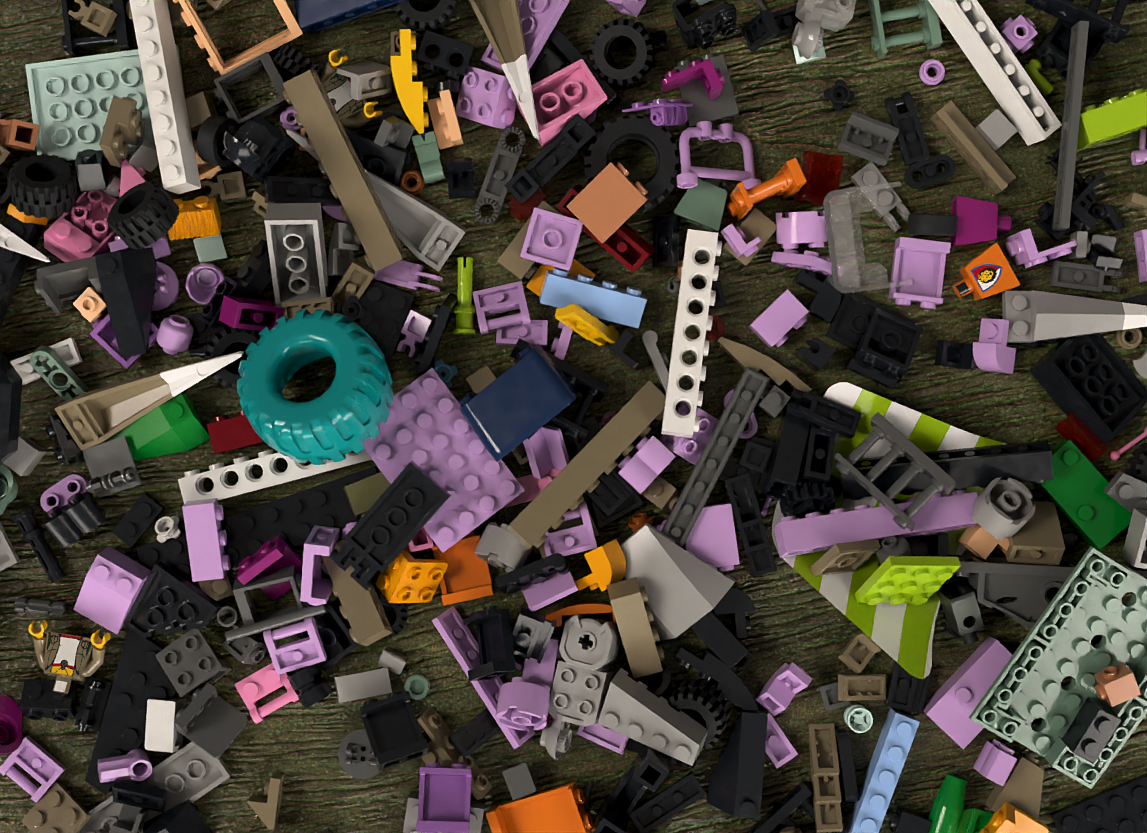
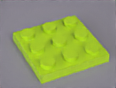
[855,556,961,605]

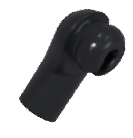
[1090,202,1125,231]

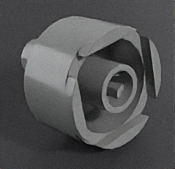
[971,477,1035,540]
[474,521,533,572]

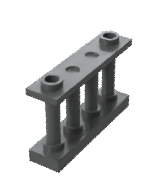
[834,412,956,532]

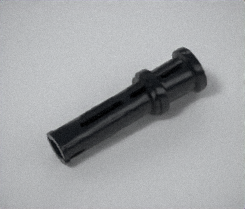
[11,508,66,583]

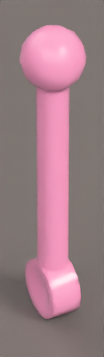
[1110,427,1147,460]

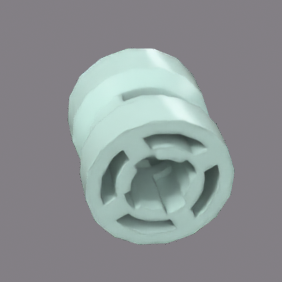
[843,704,873,733]

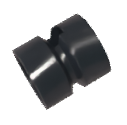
[287,663,333,709]

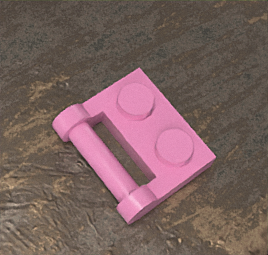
[234,662,299,724]

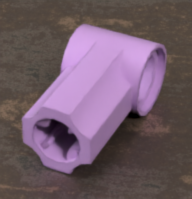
[97,749,152,783]

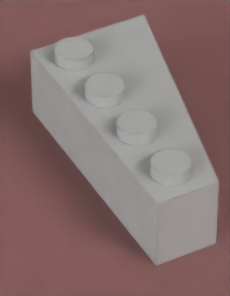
[598,668,708,766]

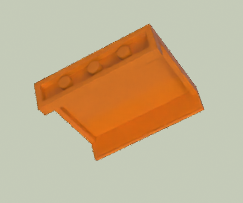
[486,782,593,833]

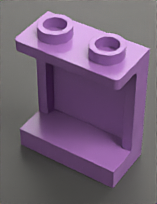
[416,763,472,833]

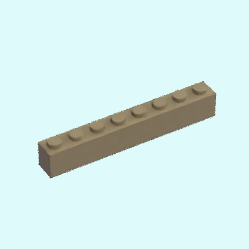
[282,70,407,272]
[506,380,666,549]

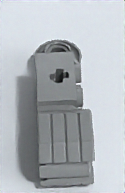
[792,0,856,59]
[540,614,621,760]

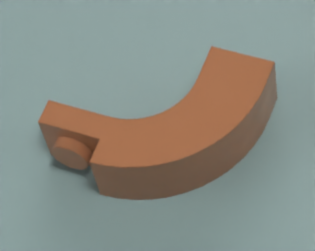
[0,119,40,151]

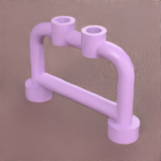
[676,121,761,190]

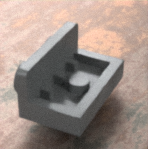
[838,111,899,166]

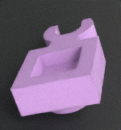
[397,310,435,358]

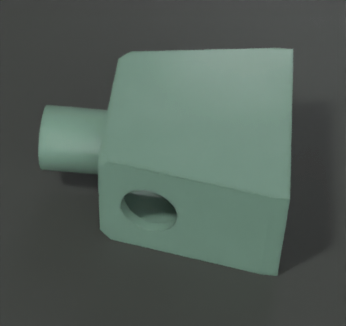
[673,178,728,233]

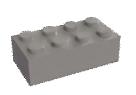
[264,203,330,307]

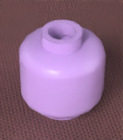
[156,315,194,355]

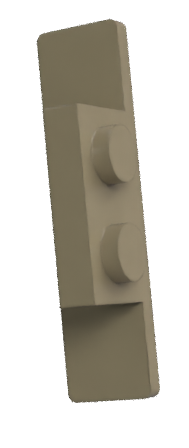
[418,707,492,801]

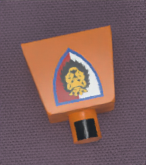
[953,243,1020,301]

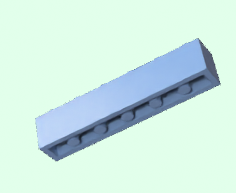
[845,708,920,833]

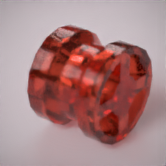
[705,315,725,341]

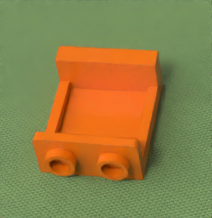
[431,530,494,606]

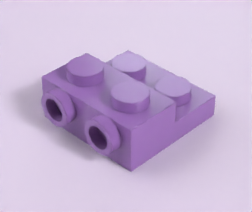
[90,314,159,369]

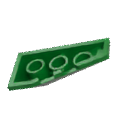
[99,393,210,461]

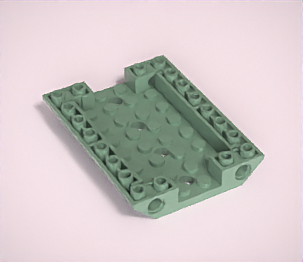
[969,546,1147,789]

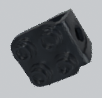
[672,0,737,50]

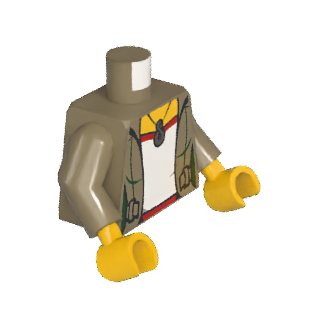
[319,48,383,129]
[28,620,111,694]

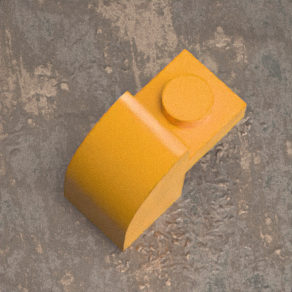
[575,539,626,592]

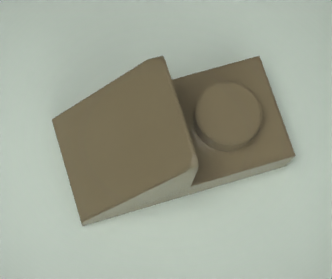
[247,773,285,830]

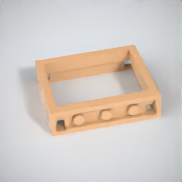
[173,0,303,76]

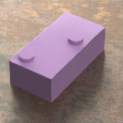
[923,636,1013,749]

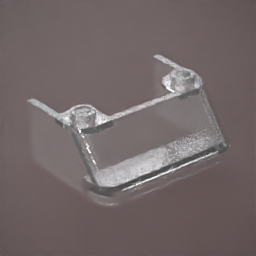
[823,181,915,293]

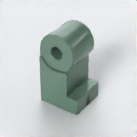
[412,131,445,183]

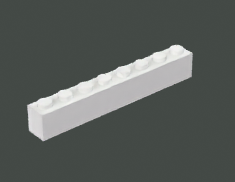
[129,0,201,194]
[928,0,1062,146]

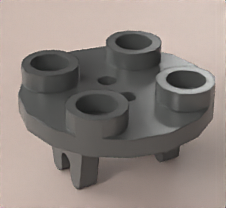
[338,728,382,779]

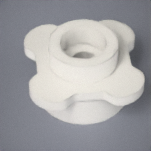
[155,516,181,543]

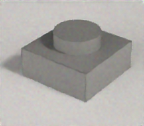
[1068,231,1091,260]

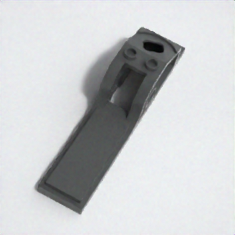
[948,554,1147,631]

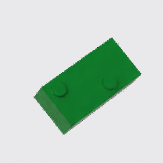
[1032,439,1132,550]

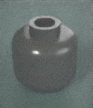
[876,536,914,564]

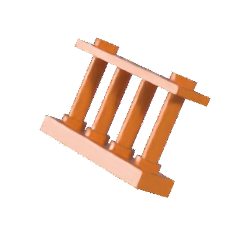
[726,158,807,221]

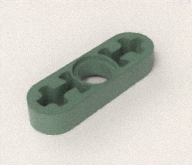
[30,346,90,401]

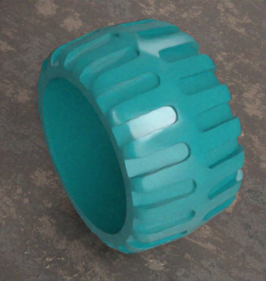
[237,309,393,465]

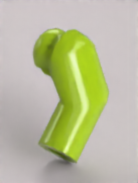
[1024,59,1054,96]

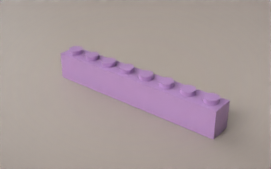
[774,489,979,557]

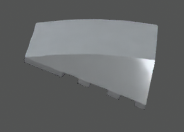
[620,523,735,640]

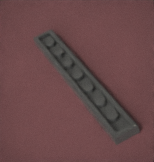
[1052,21,1089,231]
[661,367,770,548]

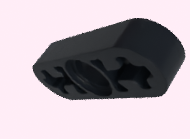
[835,728,858,803]

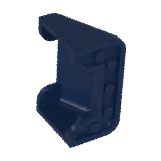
[458,343,577,461]

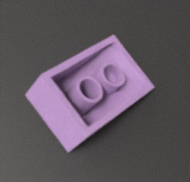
[73,546,151,635]

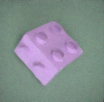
[455,66,517,129]
[1006,228,1077,268]

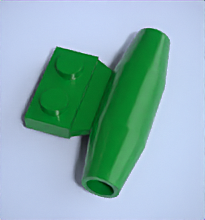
[928,773,995,833]

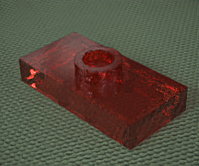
[1054,412,1108,463]

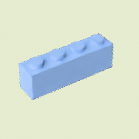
[539,267,647,328]

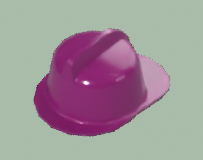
[0,695,23,754]

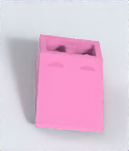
[44,190,118,263]

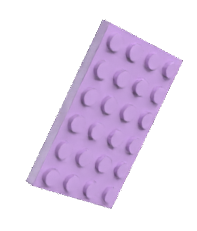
[363,368,525,553]

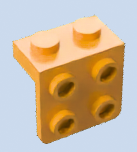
[375,548,448,603]
[979,802,1048,833]

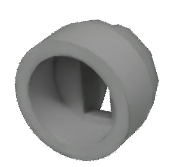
[102,174,121,197]
[216,606,237,627]

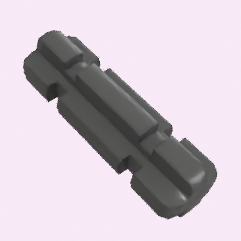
[14,597,66,616]

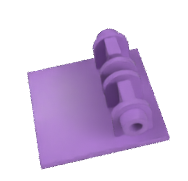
[622,98,693,126]

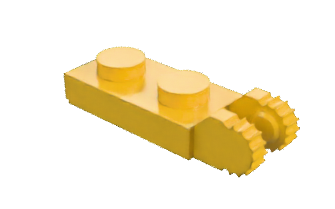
[555,304,619,346]

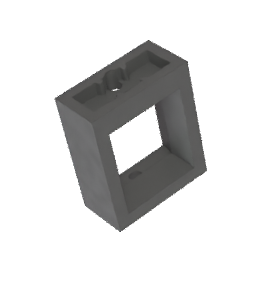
[214,52,289,127]
[233,564,311,627]

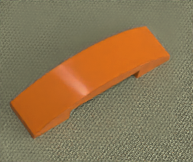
[543,601,616,626]

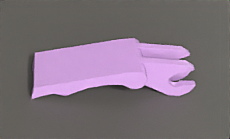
[371,260,443,292]

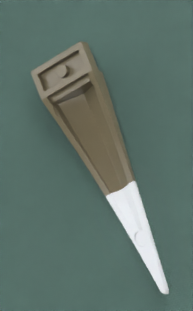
[469,0,539,140]
[54,351,244,450]

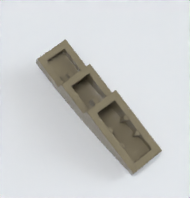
[716,337,812,393]
[808,723,843,833]

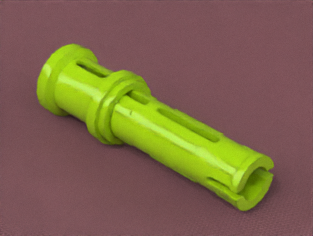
[453,257,476,335]

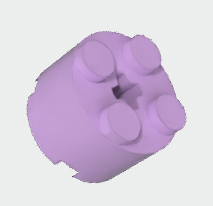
[776,210,828,249]
[495,677,550,730]

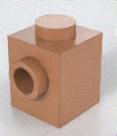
[1094,662,1141,707]

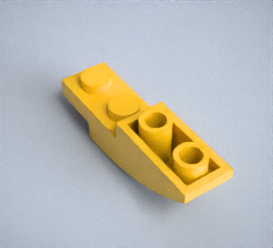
[390,29,429,134]

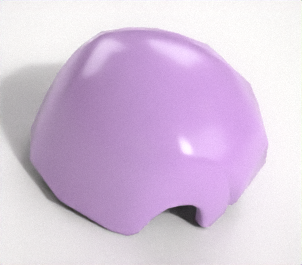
[186,263,225,304]

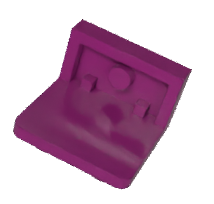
[661,58,725,101]
[237,535,303,600]

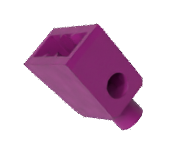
[950,196,1011,247]

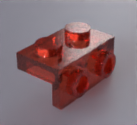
[797,150,843,207]

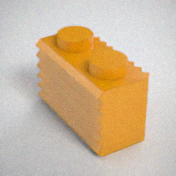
[168,196,222,241]

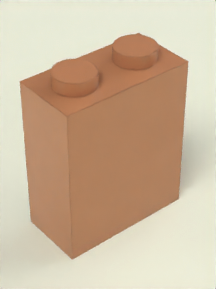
[566,161,649,244]

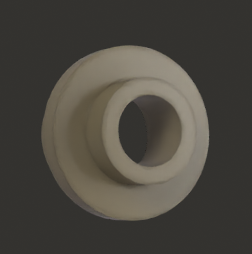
[1116,328,1142,349]

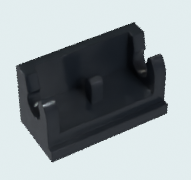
[792,338,837,371]

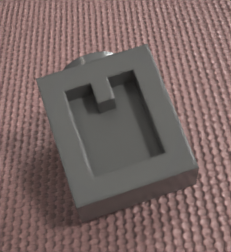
[374,115,415,149]
[222,625,267,666]

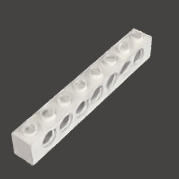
[661,229,722,438]
[178,449,372,504]

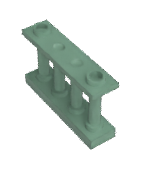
[868,0,943,58]

